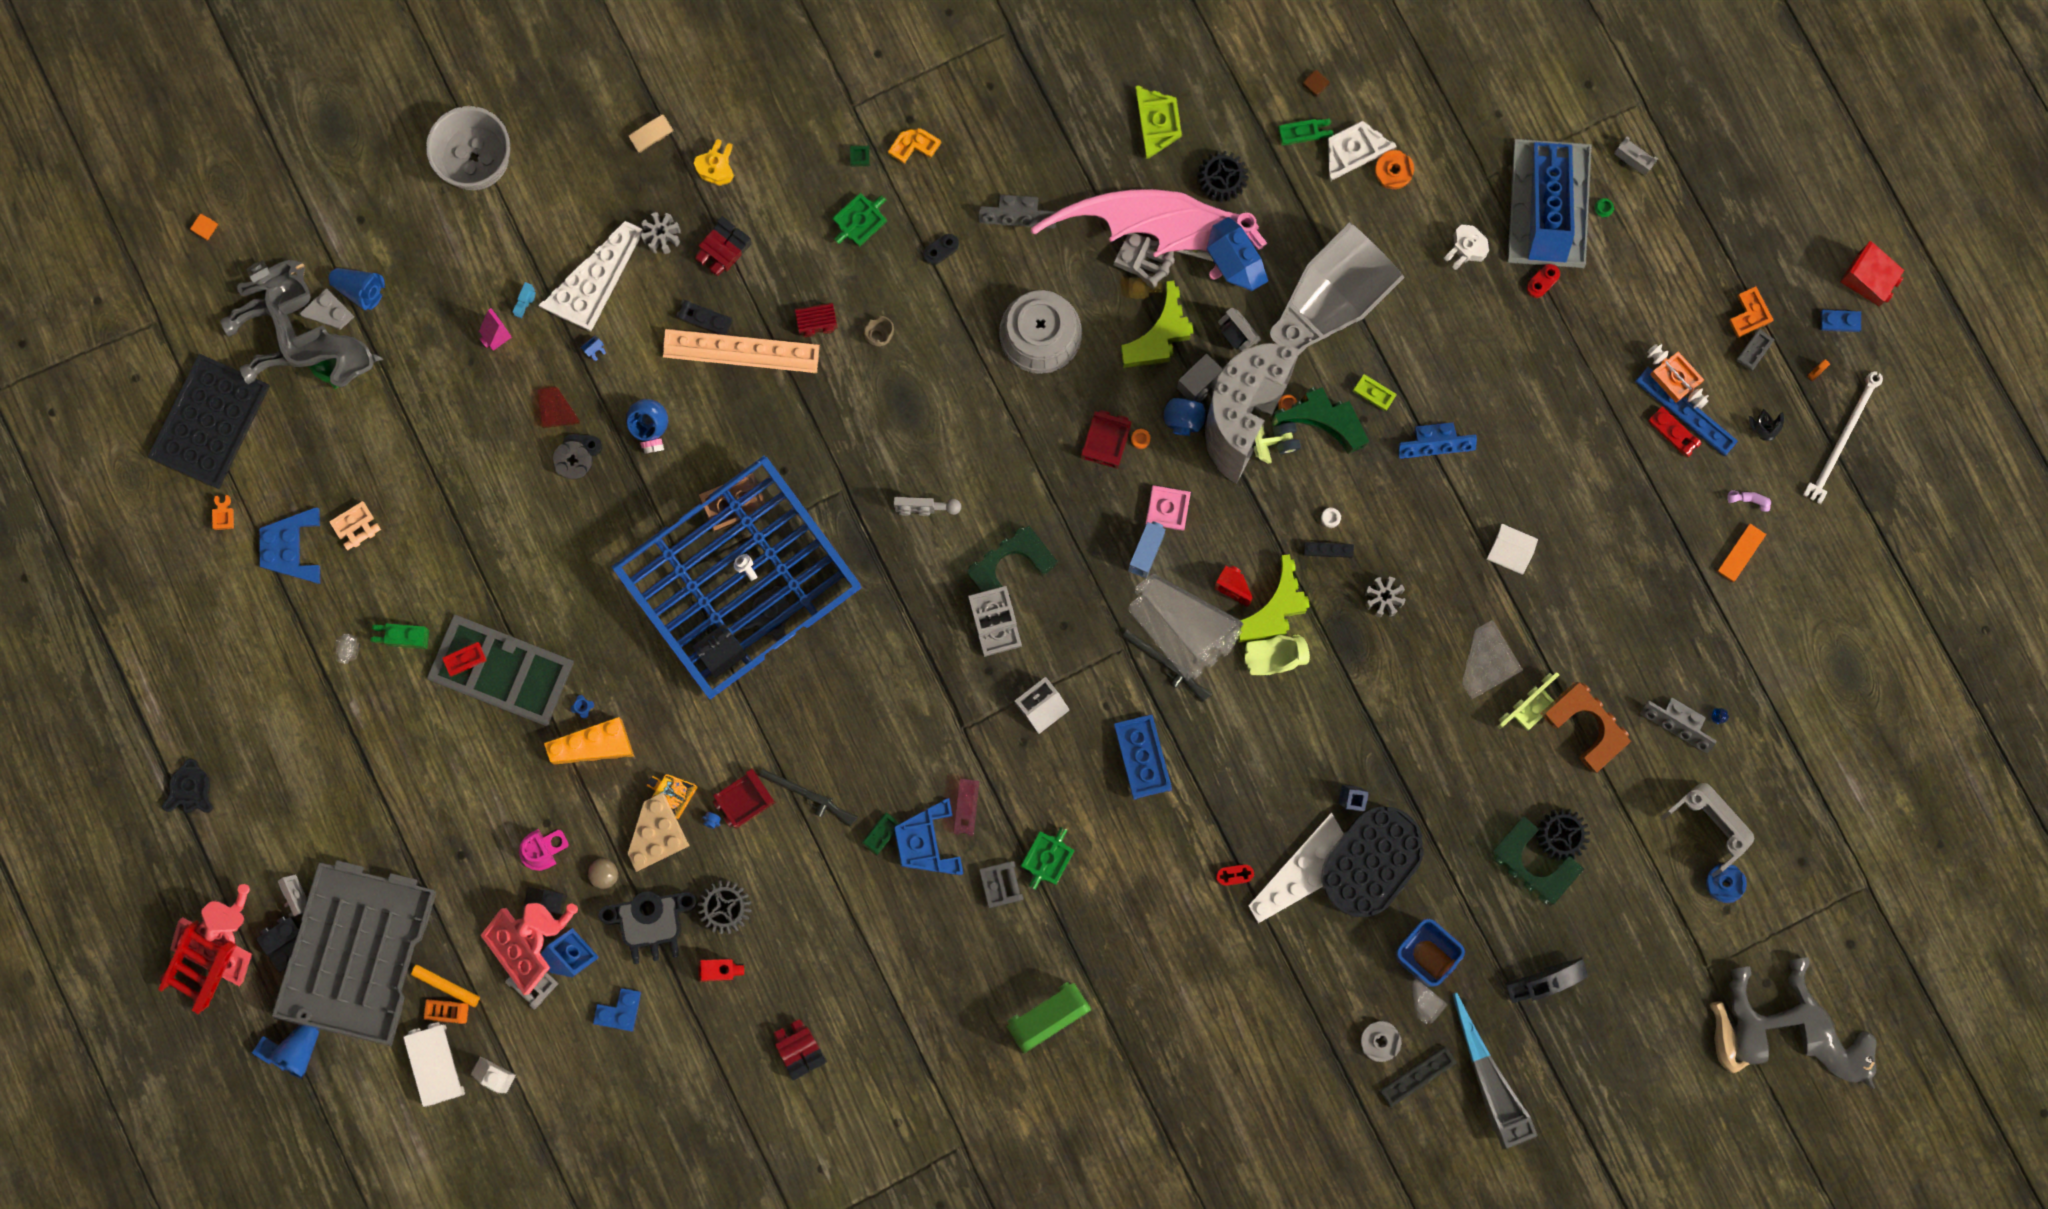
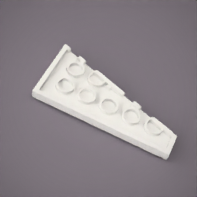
[538,221,643,332]
[1248,813,1344,923]

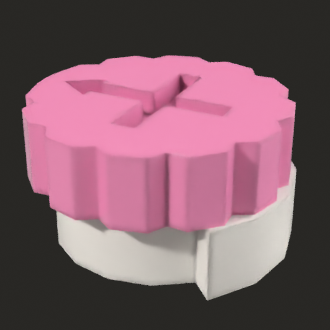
[641,439,664,454]

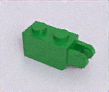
[370,624,429,649]

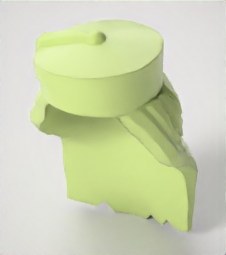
[1244,635,1309,675]

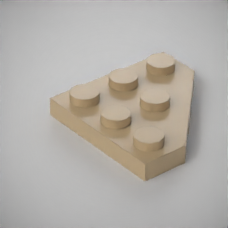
[628,793,689,872]

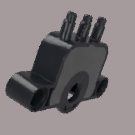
[599,892,697,964]

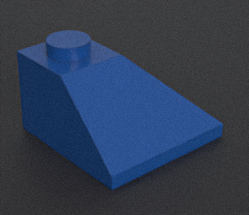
[541,928,599,977]

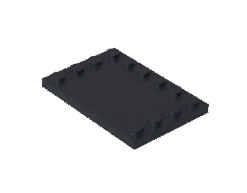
[148,354,270,489]

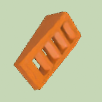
[424,999,468,1023]

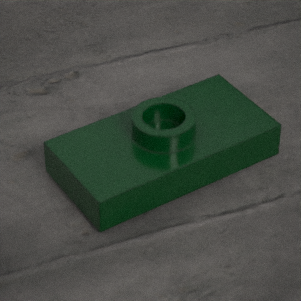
[861,812,900,856]

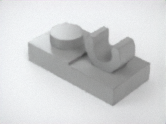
[278,875,308,917]

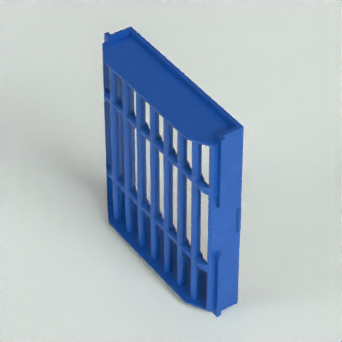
[611,456,862,699]

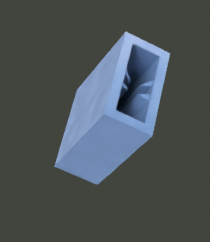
[1129,521,1166,578]

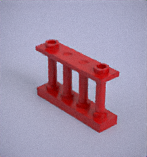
[158,920,236,1014]

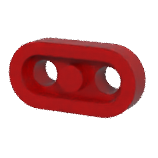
[1527,264,1560,298]

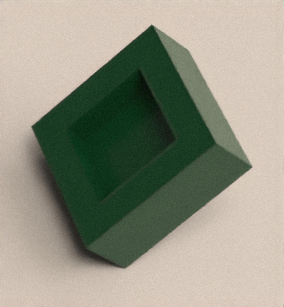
[850,145,870,167]

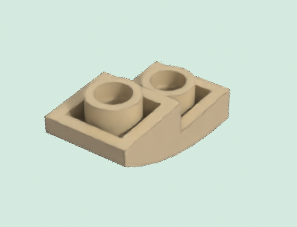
[629,115,674,152]

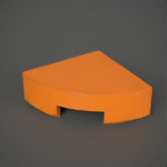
[1808,359,1830,381]

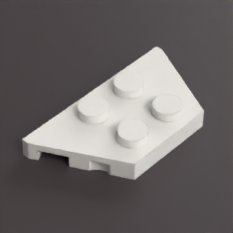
[1328,121,1396,181]

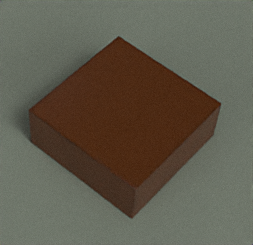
[1303,70,1330,98]

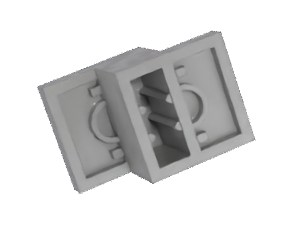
[968,586,1022,657]

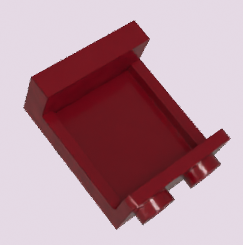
[1081,410,1132,469]
[713,769,776,829]

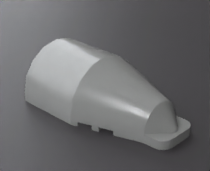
[1270,222,1405,354]

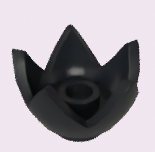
[1749,409,1784,441]

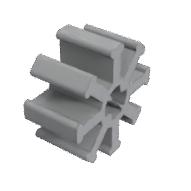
[641,212,681,254]
[1365,577,1405,617]

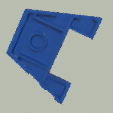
[260,508,320,584]
[894,799,963,875]

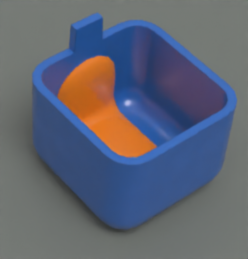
[1395,919,1465,987]

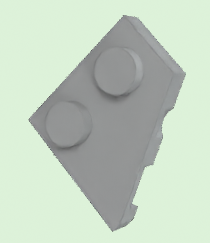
[300,288,354,330]

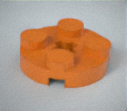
[1375,150,1414,189]

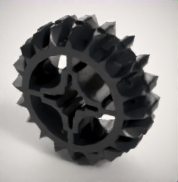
[1197,151,1249,203]
[1536,808,1590,862]

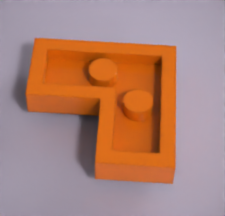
[1729,287,1773,338]

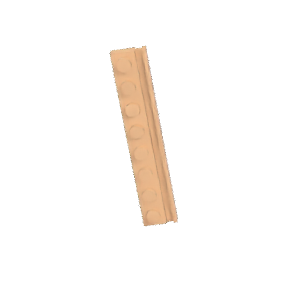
[663,329,820,373]

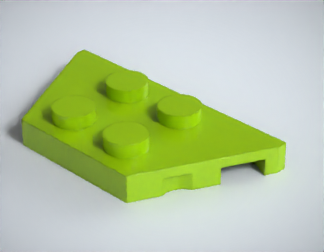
[1136,86,1182,159]

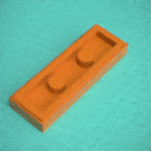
[1717,524,1766,582]

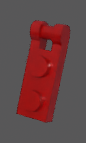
[1648,406,1702,458]

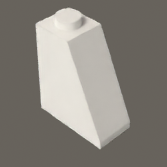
[471,1057,516,1093]

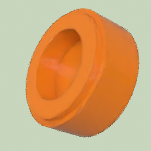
[1131,429,1151,449]

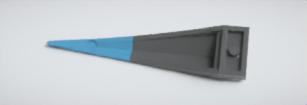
[1453,993,1537,1150]

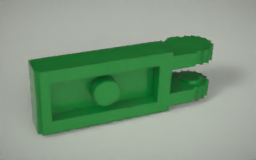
[1278,119,1334,146]

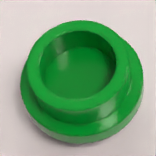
[1594,198,1614,218]

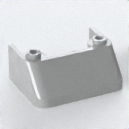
[1660,783,1754,877]

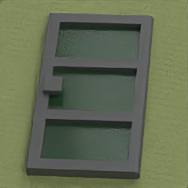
[427,614,574,726]

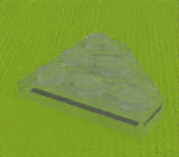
[1462,620,1523,700]

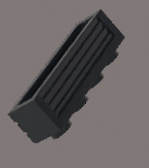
[1304,542,1354,558]

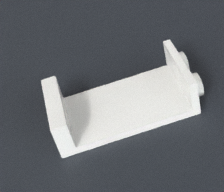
[404,1022,465,1107]

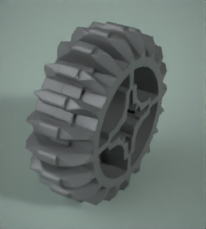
[698,881,752,934]

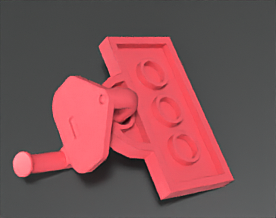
[170,884,252,986]
[481,903,578,995]

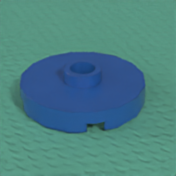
[1706,864,1747,903]

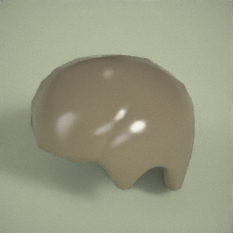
[864,316,894,346]
[588,858,618,890]

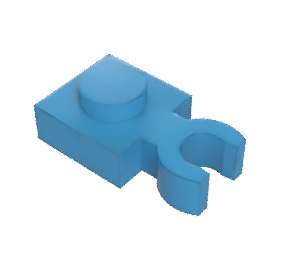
[513,282,536,318]

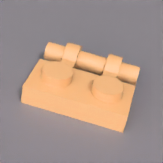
[330,501,381,550]

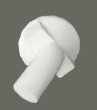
[734,554,758,581]

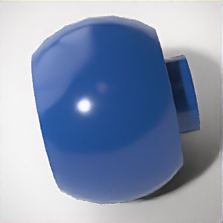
[1164,398,1206,436]
[626,399,668,441]

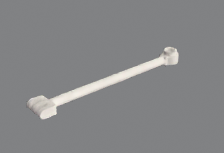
[1803,372,1883,504]

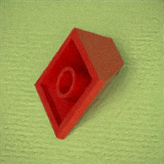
[1214,565,1253,607]

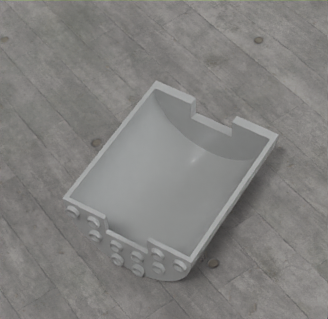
[1205,344,1300,484]

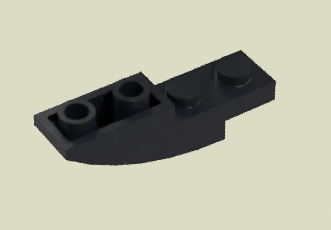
[1506,958,1588,1003]

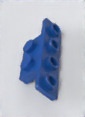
[1399,422,1477,459]

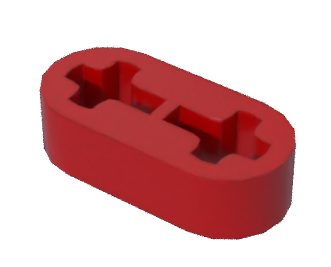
[1216,865,1254,886]

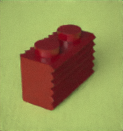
[795,303,838,337]

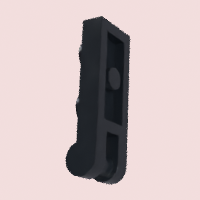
[675,299,733,335]

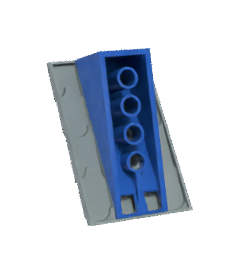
[1508,139,1591,268]

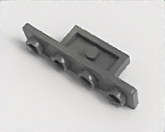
[979,195,1056,228]
[1640,698,1717,753]

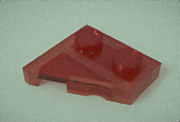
[538,387,580,428]

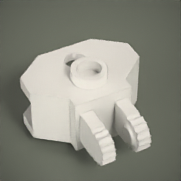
[1444,225,1489,270]

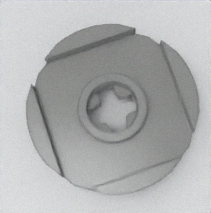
[1361,1021,1401,1062]

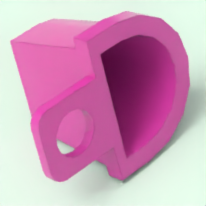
[519,829,569,871]

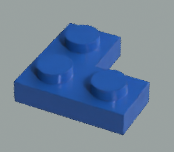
[593,988,641,1031]

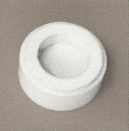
[1321,508,1341,528]

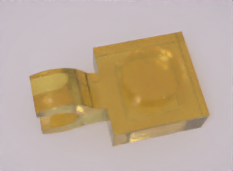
[1129,278,1162,299]

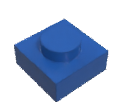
[252,1036,279,1064]

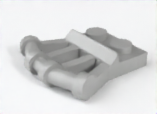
[1114,233,1175,288]

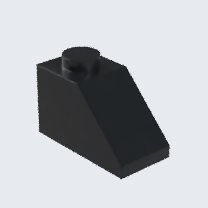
[523,887,567,915]

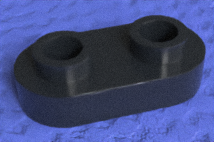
[924,234,959,265]
[563,434,602,456]

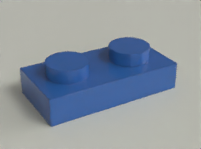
[1821,310,1861,332]

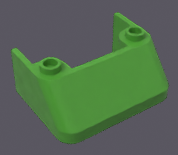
[1006,982,1092,1054]

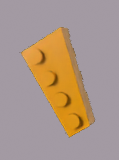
[544,717,635,764]

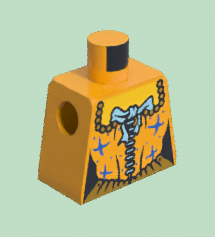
[647,774,698,819]

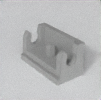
[1614,137,1658,176]

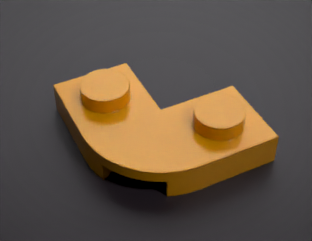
[888,128,941,164]

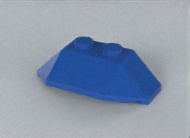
[1207,217,1268,291]

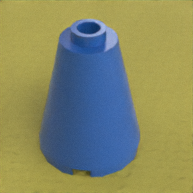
[328,268,385,310]
[268,1025,319,1079]

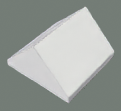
[1487,524,1538,575]

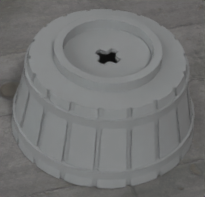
[426,106,510,190]
[999,290,1082,373]

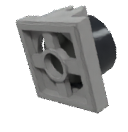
[1218,308,1261,352]

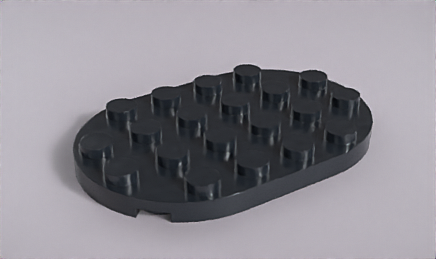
[1321,807,1424,917]

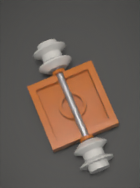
[1647,344,1709,409]

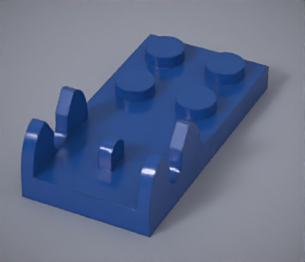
[1114,715,1172,800]

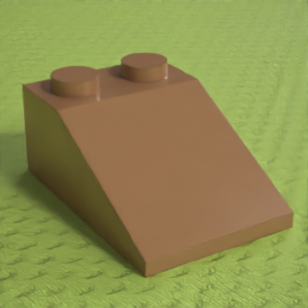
[698,473,766,533]

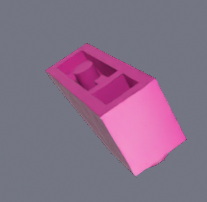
[479,308,512,351]

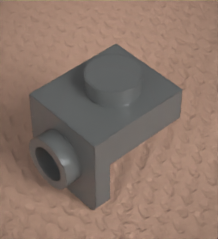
[246,260,270,283]

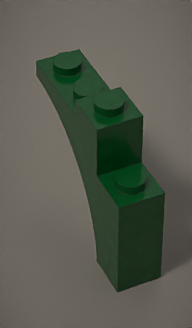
[1270,387,1369,454]

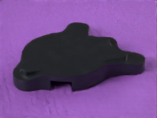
[741,586,790,641]
[162,759,213,813]

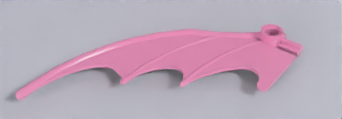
[1031,189,1267,280]

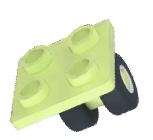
[1254,422,1301,463]

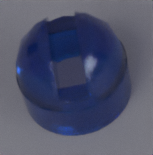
[1712,708,1729,724]

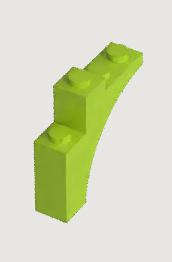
[1121,281,1193,368]
[1236,554,1309,643]

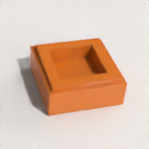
[190,213,218,240]

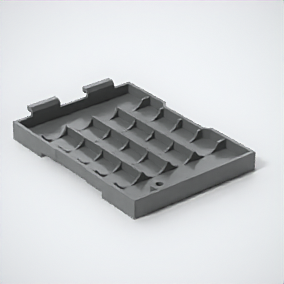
[272,861,436,1047]

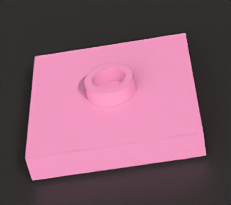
[1146,485,1191,531]

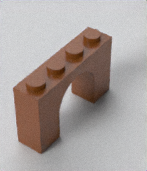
[1540,682,1631,773]

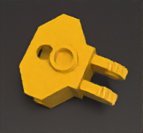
[693,139,734,186]

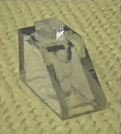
[1411,979,1448,1024]

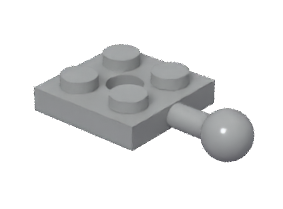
[894,497,961,516]

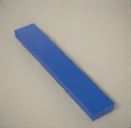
[1635,367,1738,457]

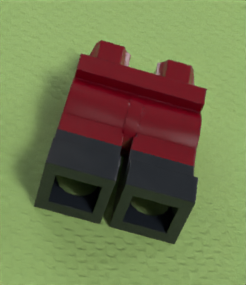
[695,216,752,276]
[774,1019,828,1081]

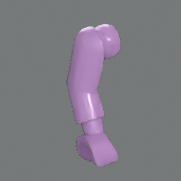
[1727,491,1771,512]

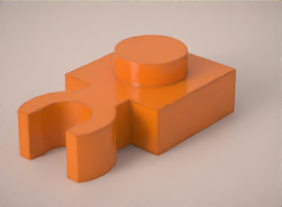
[212,495,234,530]

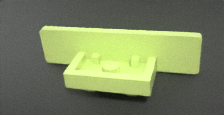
[1497,672,1559,731]

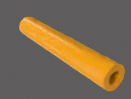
[411,965,480,1007]

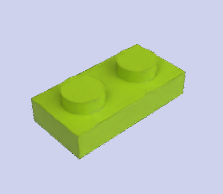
[1353,374,1397,412]

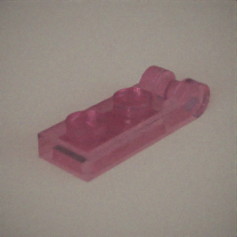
[954,779,980,836]

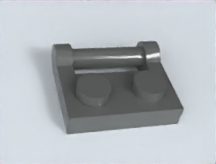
[980,861,1024,909]

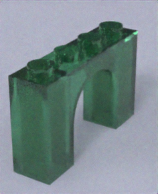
[967,525,1058,601]
[1491,816,1584,906]

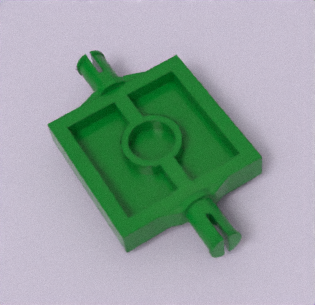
[833,193,887,247]
[1021,827,1075,890]

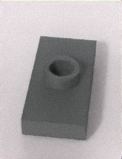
[1736,329,1775,372]

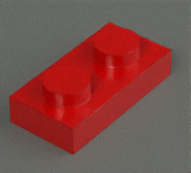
[442,642,487,677]

